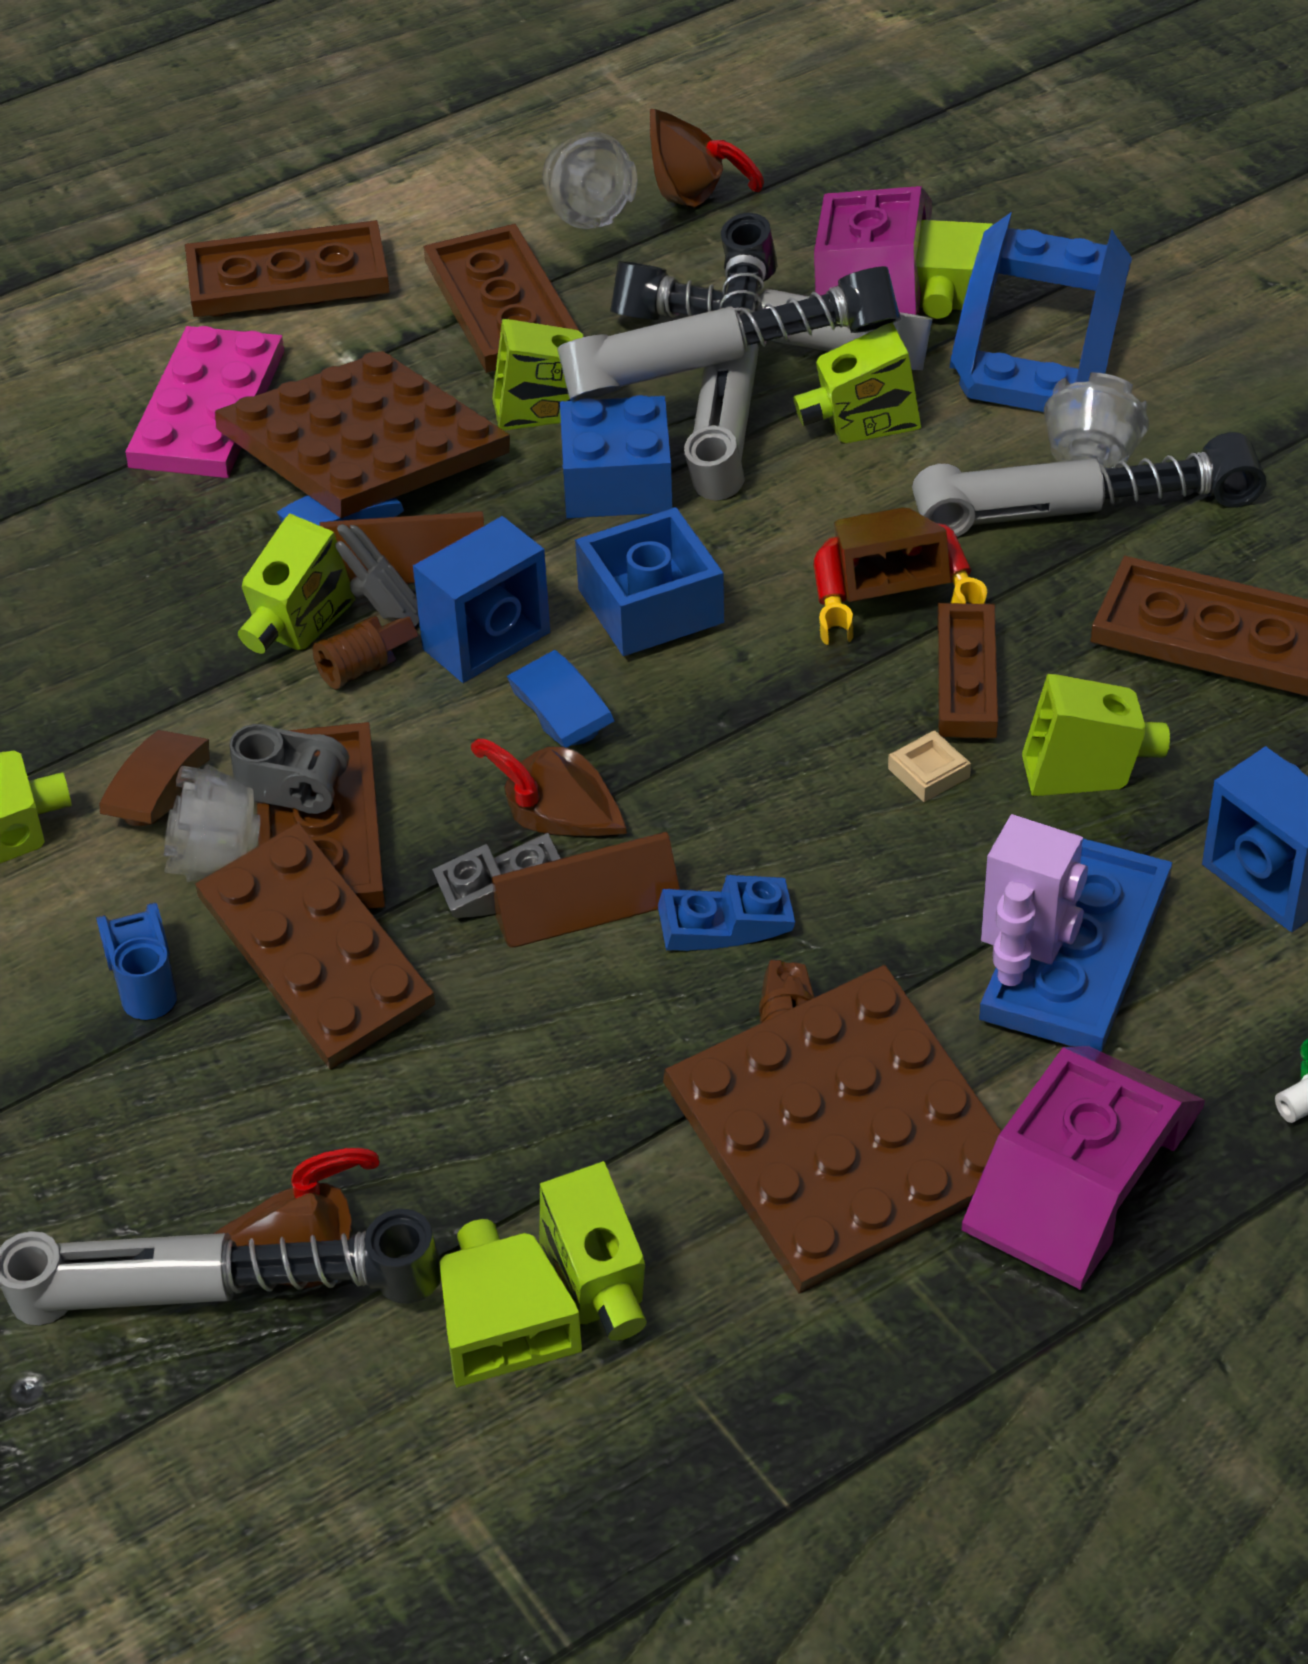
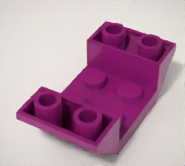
[814,186,932,315]
[961,1046,1205,1290]

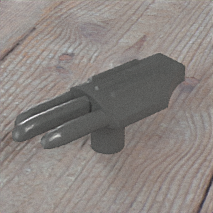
[335,524,419,626]

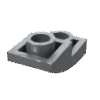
[432,833,560,918]

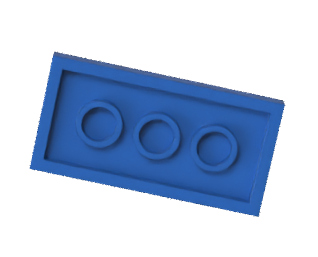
[979,838,1173,1052]

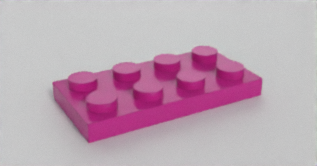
[125,326,285,478]

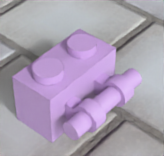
[981,814,1088,986]

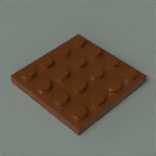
[215,351,510,518]
[663,965,1001,1293]

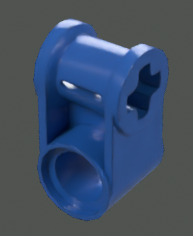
[96,902,177,1020]

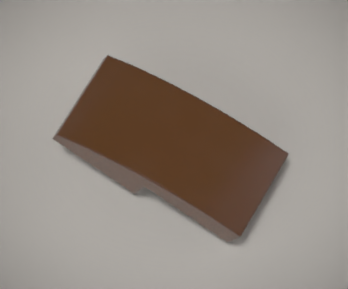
[99,730,210,826]

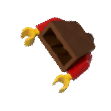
[813,507,987,645]

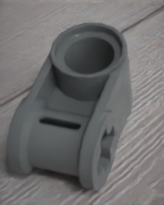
[229,724,350,814]

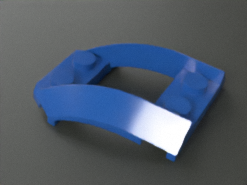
[949,212,1132,417]

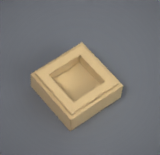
[888,730,971,802]

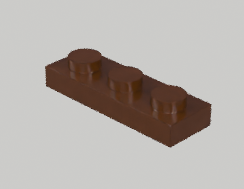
[938,603,998,738]

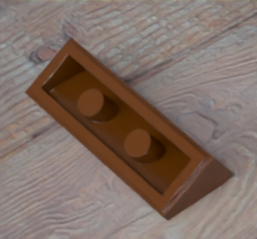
[320,511,484,584]
[492,832,680,948]

